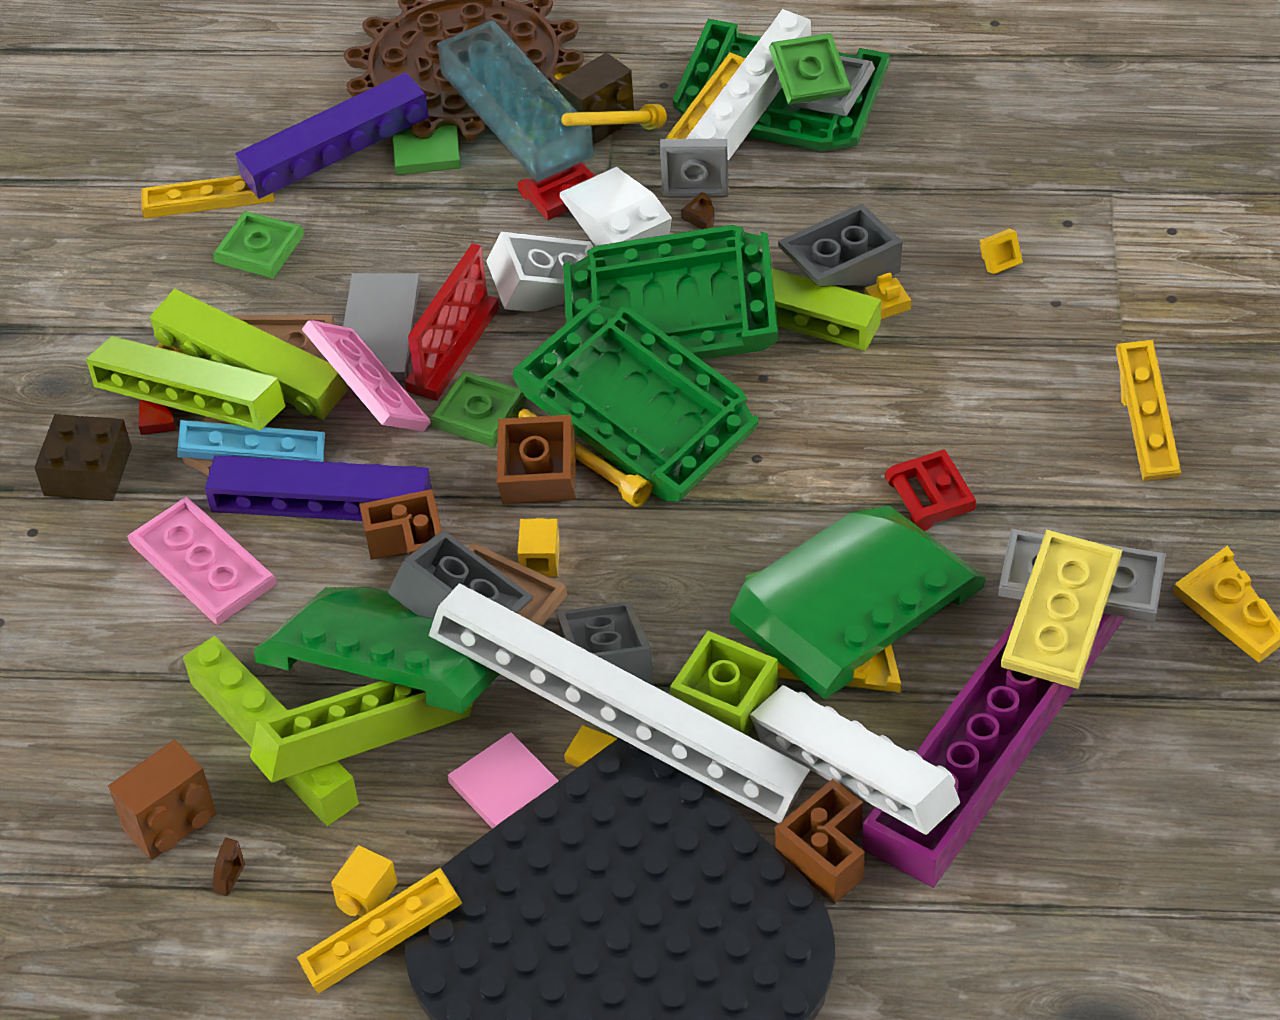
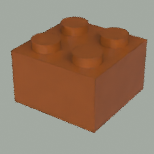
[497,415,576,504]
[108,739,217,860]

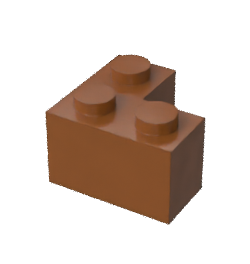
[359,489,442,560]
[775,778,865,904]

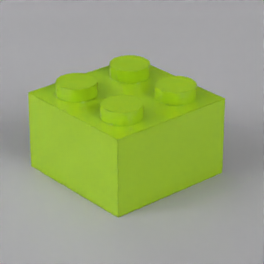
[670,631,778,735]

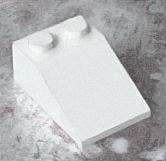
[560,167,672,246]
[486,232,593,312]

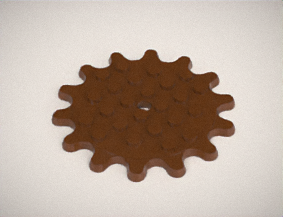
[344,0,584,141]

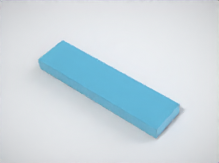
[177,420,325,462]

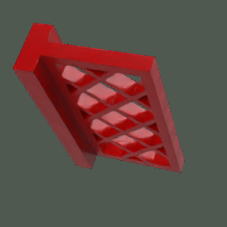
[405,243,500,401]

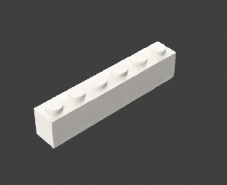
[686,9,811,160]
[749,685,960,835]

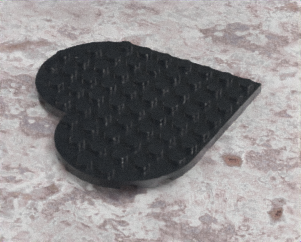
[404,738,835,1020]

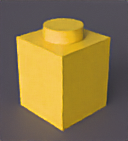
[517,518,560,577]
[331,845,398,917]

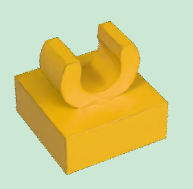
[979,229,1023,274]
[865,272,911,319]

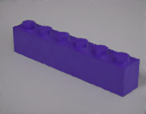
[235,72,429,199]
[205,456,432,521]

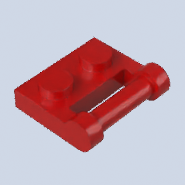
[517,156,595,221]
[884,449,976,531]

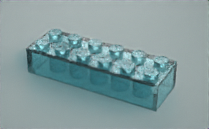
[437,20,594,182]

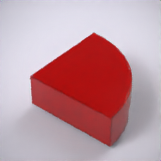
[138,400,176,435]

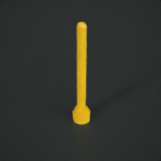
[561,104,667,130]
[518,409,652,507]

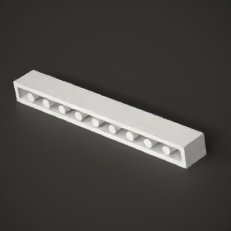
[428,583,810,823]

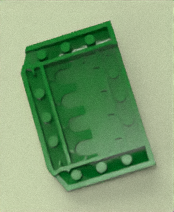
[672,18,890,151]
[563,225,779,360]
[512,300,759,502]
[729,505,986,700]
[254,587,500,713]

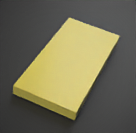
[1001,529,1122,689]

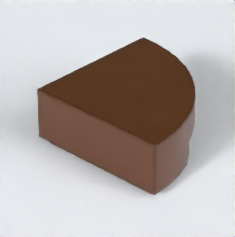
[681,192,715,229]
[213,837,245,896]

